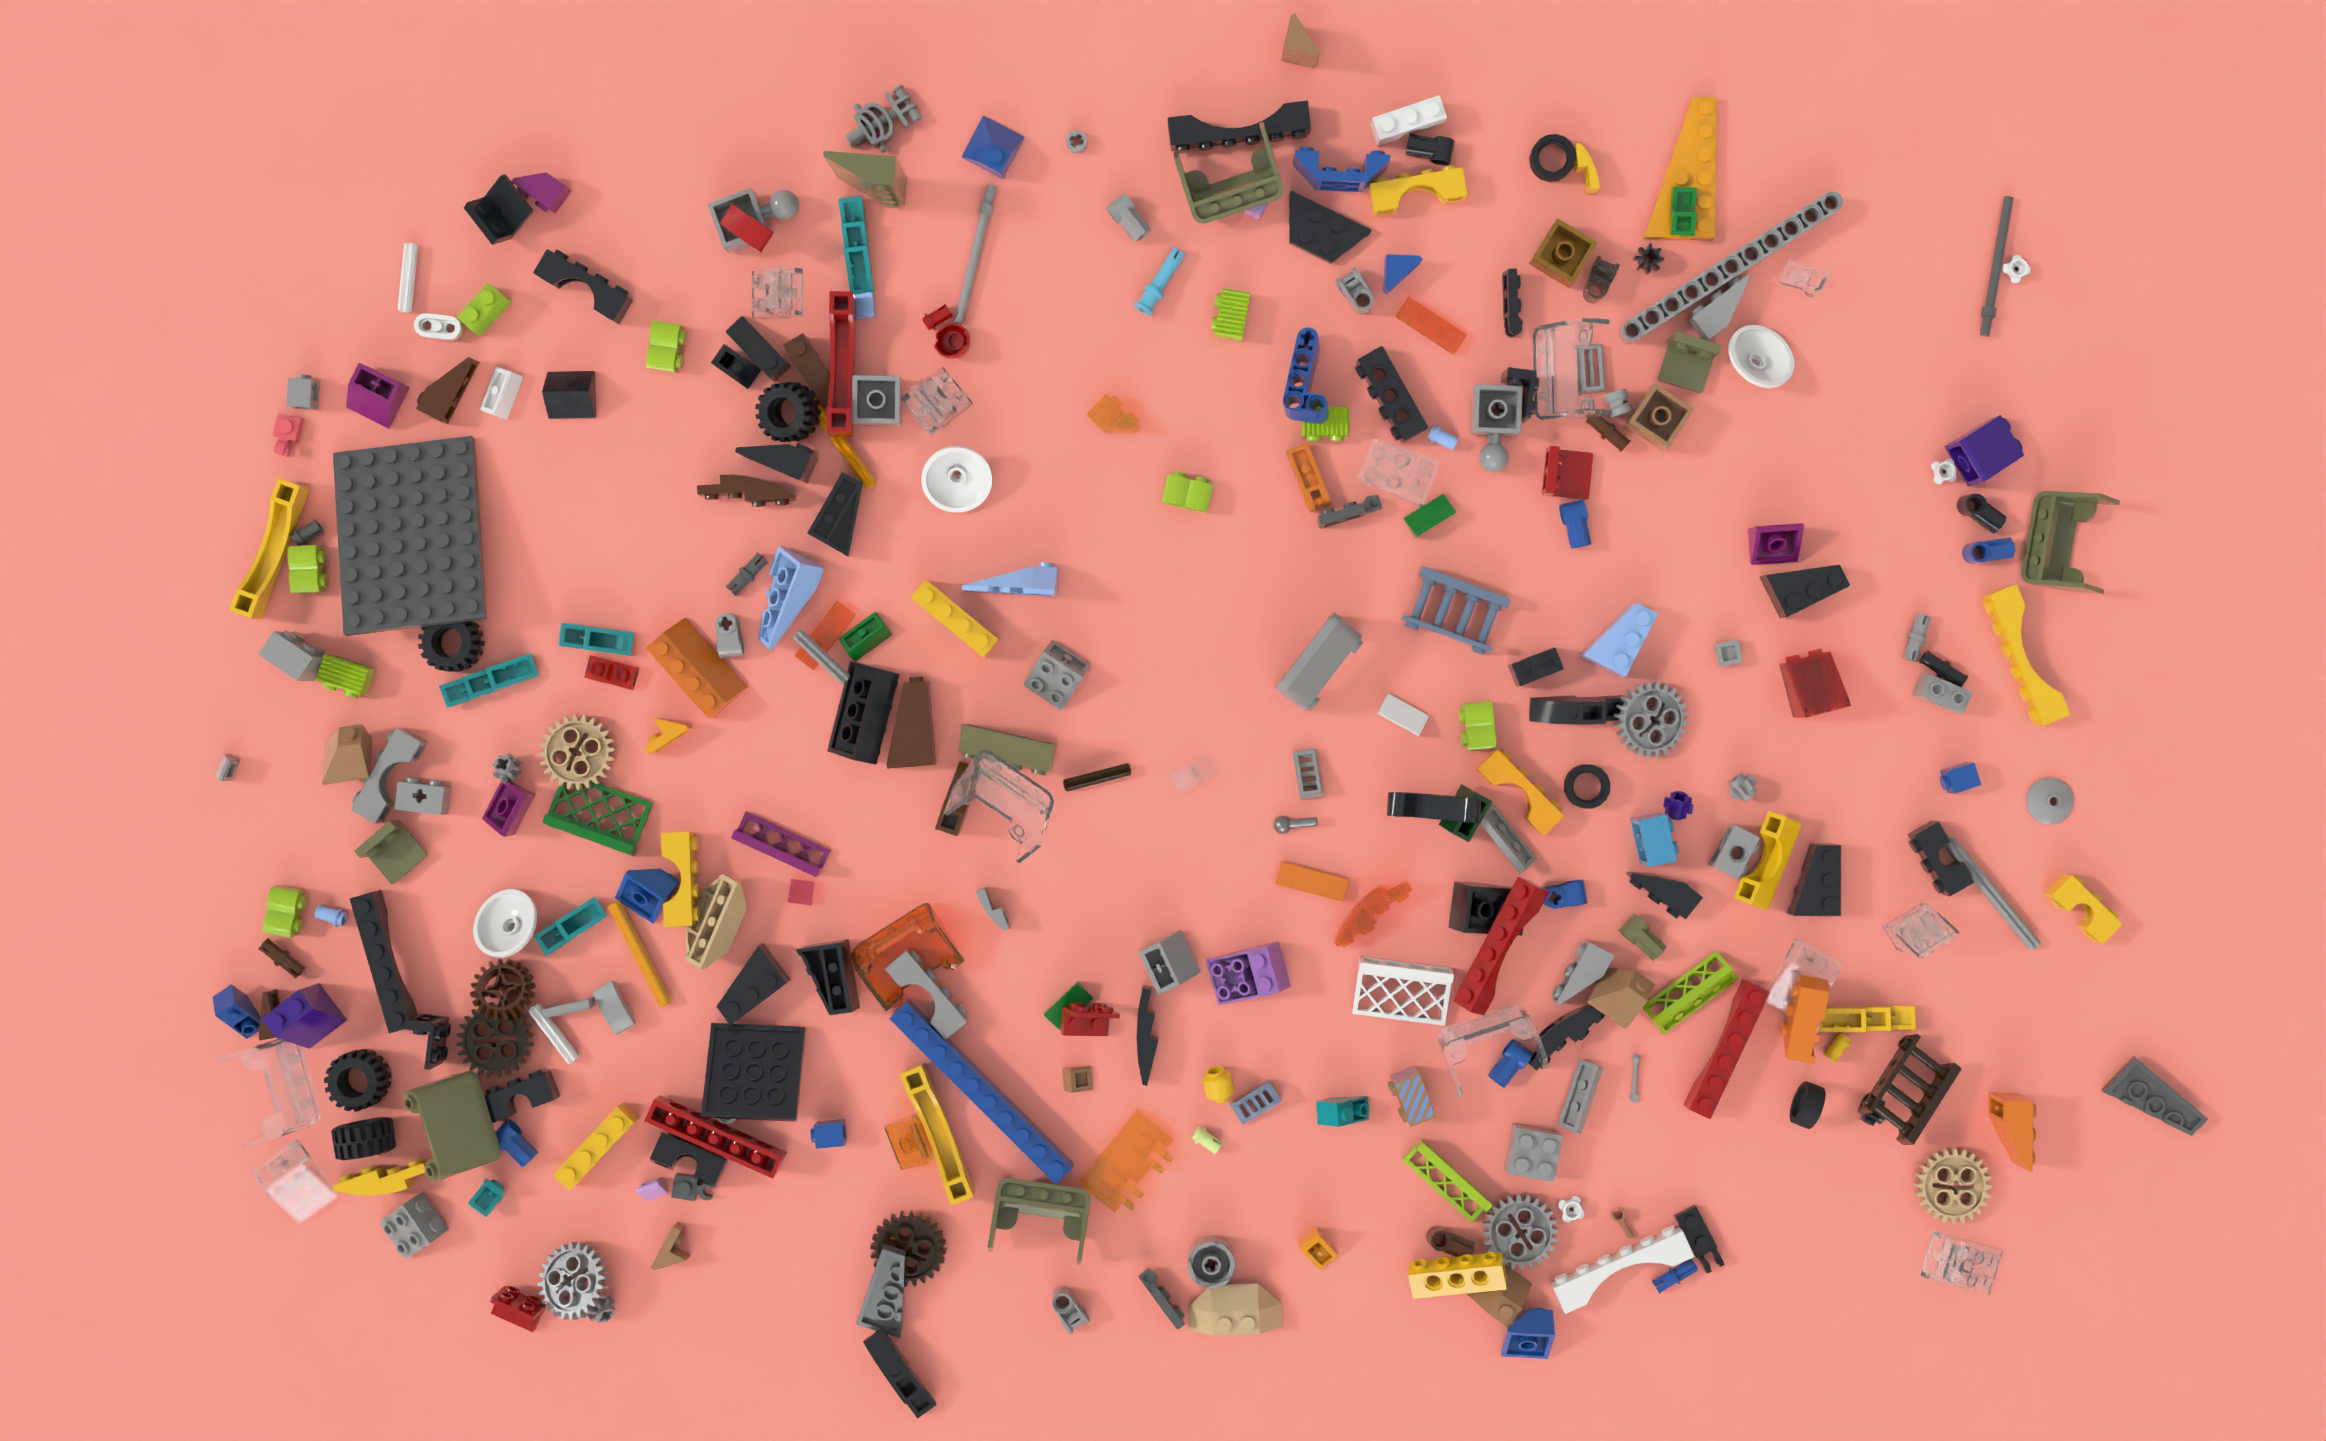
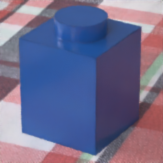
[1940,762,1981,794]
[810,1119,847,1149]

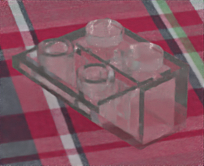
[751,265,803,318]
[902,367,973,435]

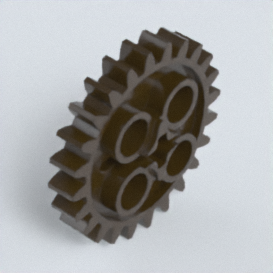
[456,1002,535,1078]
[870,1210,947,1287]

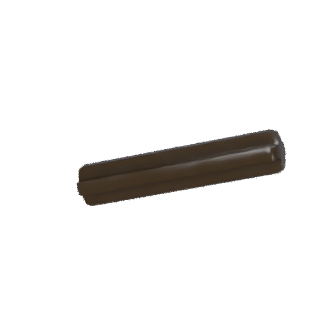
[1063,763,1131,792]

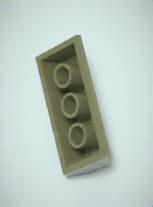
[958,724,1057,776]

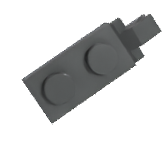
[1317,495,1382,529]
[1138,1268,1185,1330]

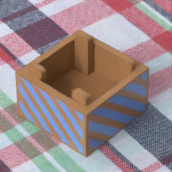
[1387,1066,1437,1127]

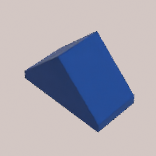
[1383,254,1423,295]

